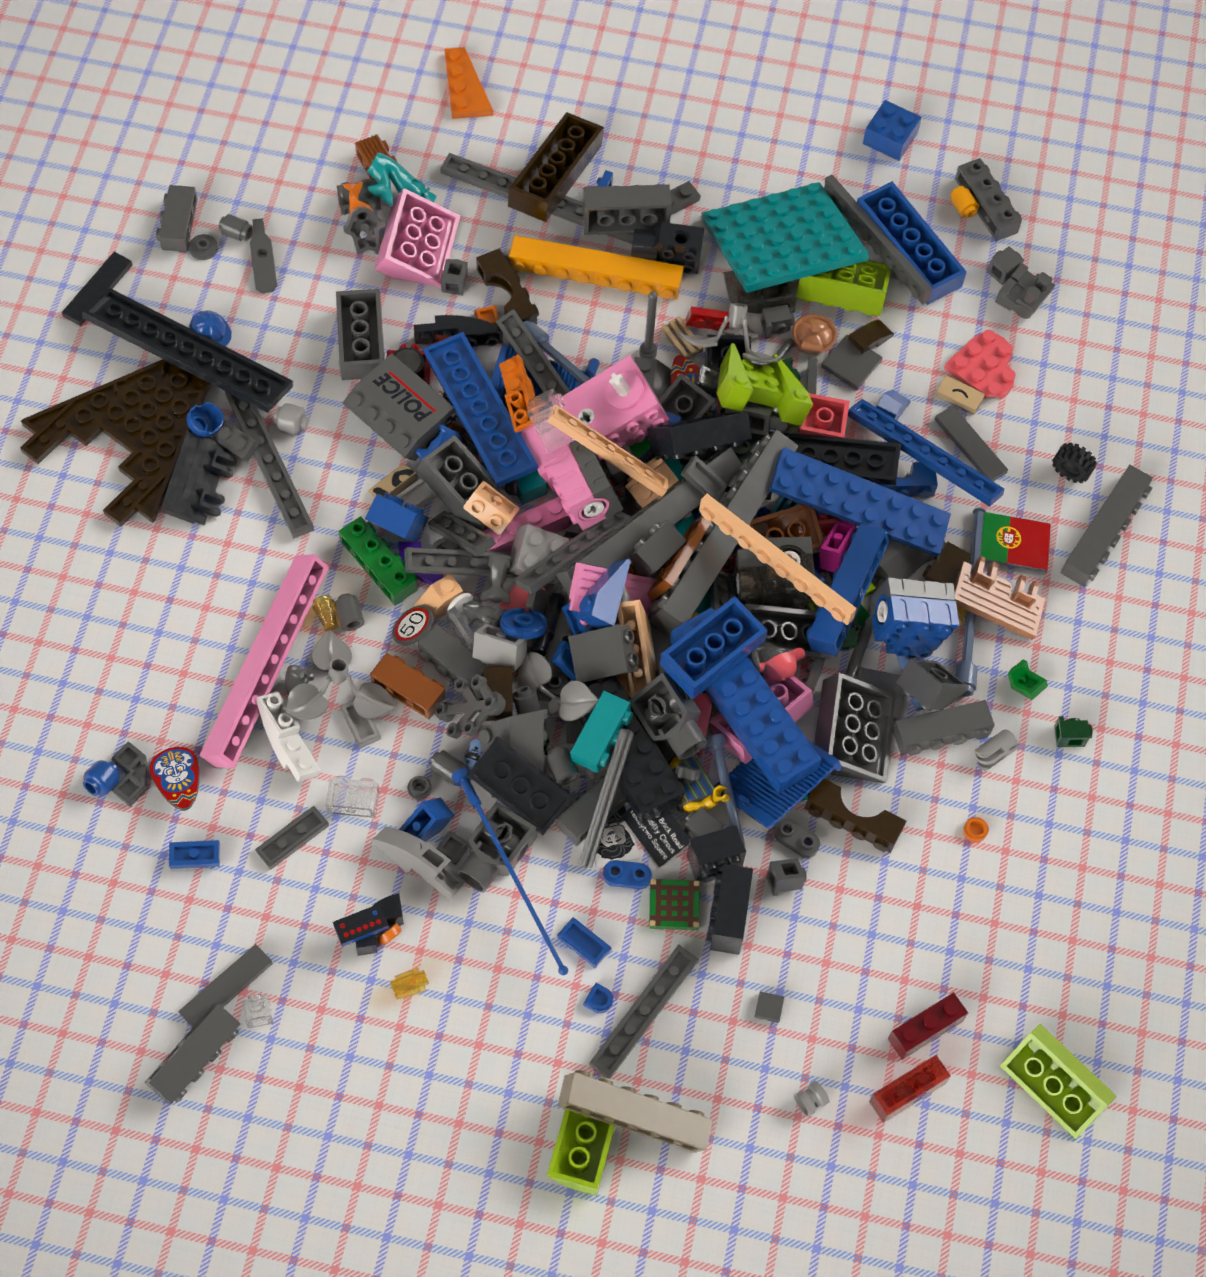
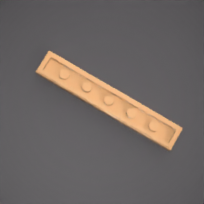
[547,405,669,497]

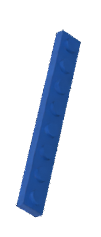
[848,399,1005,507]

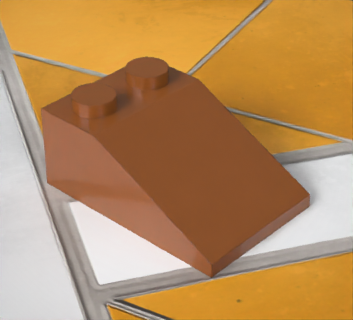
[749,504,824,550]

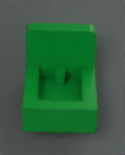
[1008,659,1048,700]

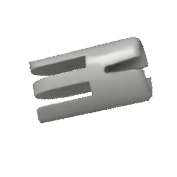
[975,729,1019,771]

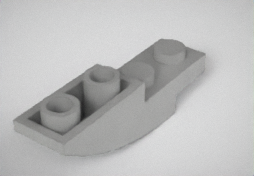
[371,826,465,900]

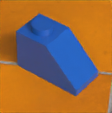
[399,797,455,842]

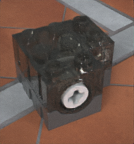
[733,537,815,610]

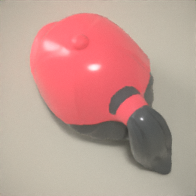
[747,648,805,681]

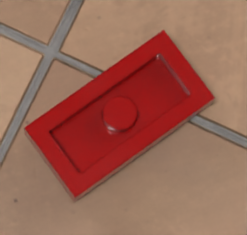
[685,306,730,331]

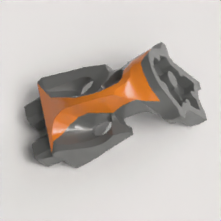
[336,179,386,254]

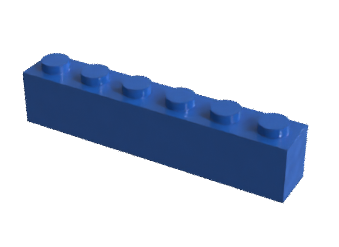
[806,524,889,657]

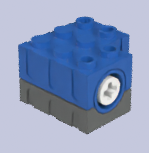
[869,577,960,658]

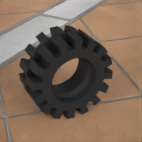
[1052,442,1097,483]

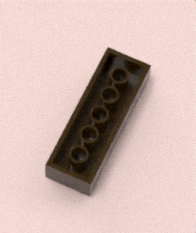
[508,112,604,222]

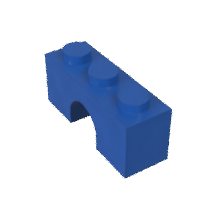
[878,462,938,498]

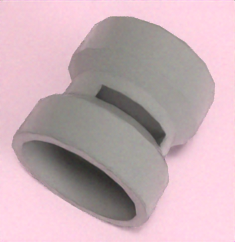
[794,1081,830,1117]

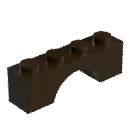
[476,248,539,324]
[804,779,907,853]

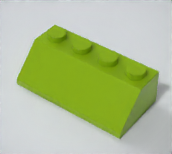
[1000,1024,1117,1139]
[547,1109,616,1196]

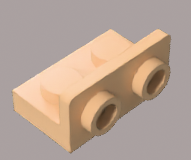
[625,458,679,508]
[463,481,520,535]

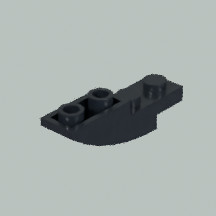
[413,315,503,348]

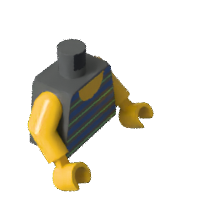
[669,755,730,813]

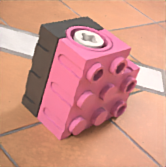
[544,440,623,531]

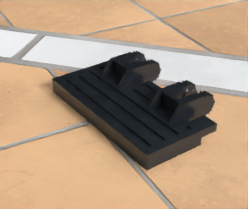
[159,431,237,525]

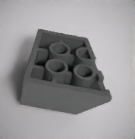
[874,538,946,579]
[478,709,548,798]

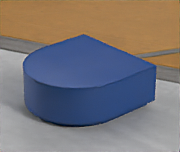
[583,983,613,1014]

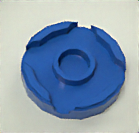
[500,608,547,639]

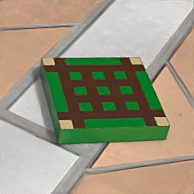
[649,879,700,930]

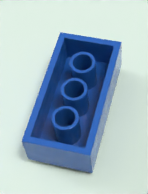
[660,596,767,700]

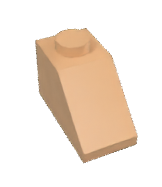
[412,575,464,621]

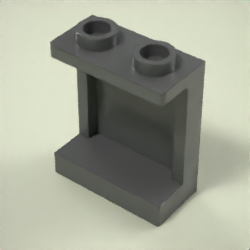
[568,624,639,684]

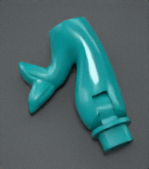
[367,152,437,206]

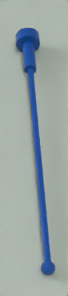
[451,767,568,976]

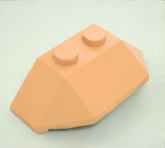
[615,600,657,698]

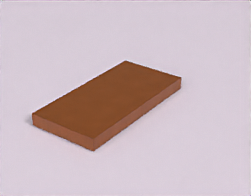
[647,516,712,600]

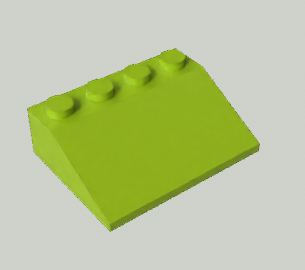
[796,260,891,316]

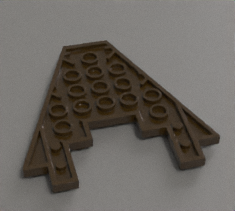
[20,359,210,527]

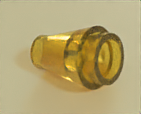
[312,595,338,631]

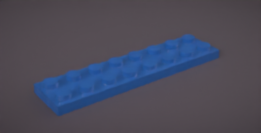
[423,332,538,488]
[769,447,951,557]

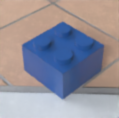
[863,100,922,161]
[365,493,429,542]

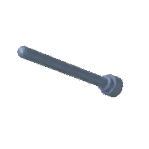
[706,734,745,846]

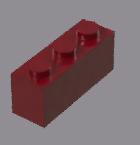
[888,992,968,1060]

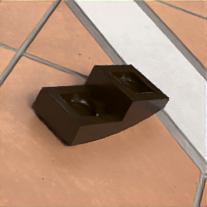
[848,319,894,354]

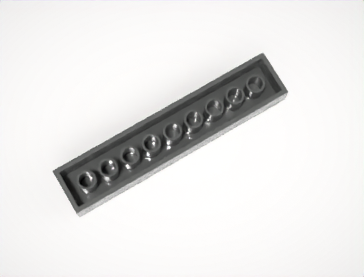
[648,430,798,636]

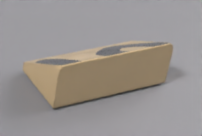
[368,464,418,498]

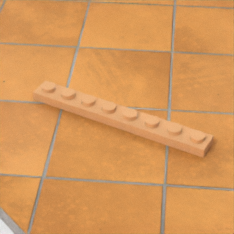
[699,494,857,625]

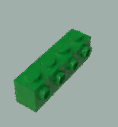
[338,516,417,606]

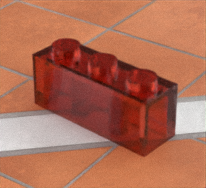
[869,1055,951,1123]

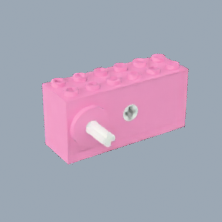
[520,355,671,492]

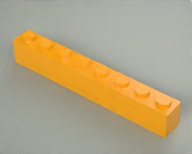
[509,235,684,300]

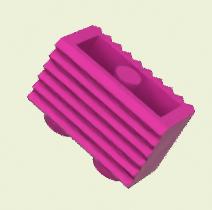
[818,520,857,572]

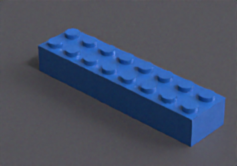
[670,607,822,794]

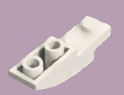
[256,692,321,782]

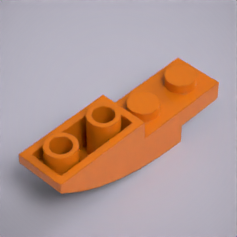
[499,355,537,433]

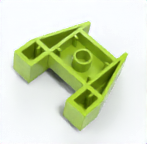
[717,343,813,426]

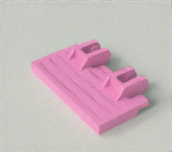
[569,563,656,625]

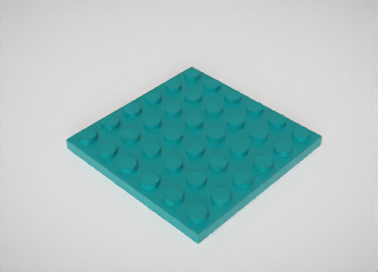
[701,182,869,293]

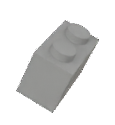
[472,623,528,671]

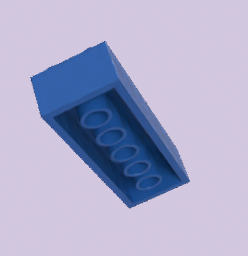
[857,181,967,305]

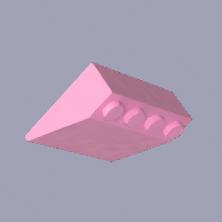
[374,188,460,287]

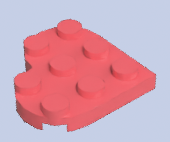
[944,330,1016,399]

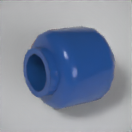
[83,760,120,796]

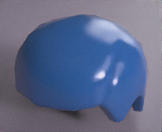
[186,402,224,437]

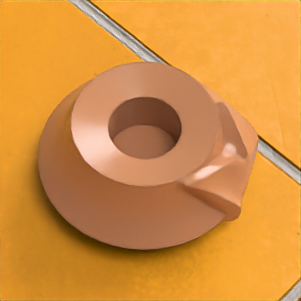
[792,314,838,355]

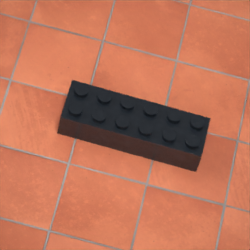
[579,676,685,824]

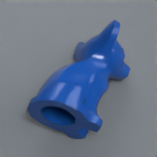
[415,424,464,462]

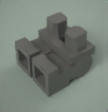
[995,263,1055,319]

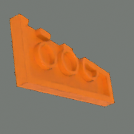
[444,47,493,119]

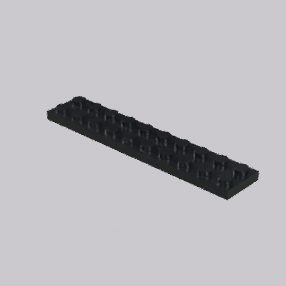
[82,288,293,413]
[679,431,901,485]

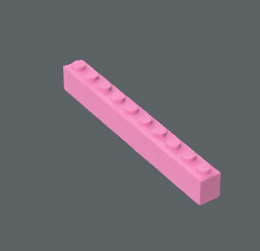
[199,554,329,768]

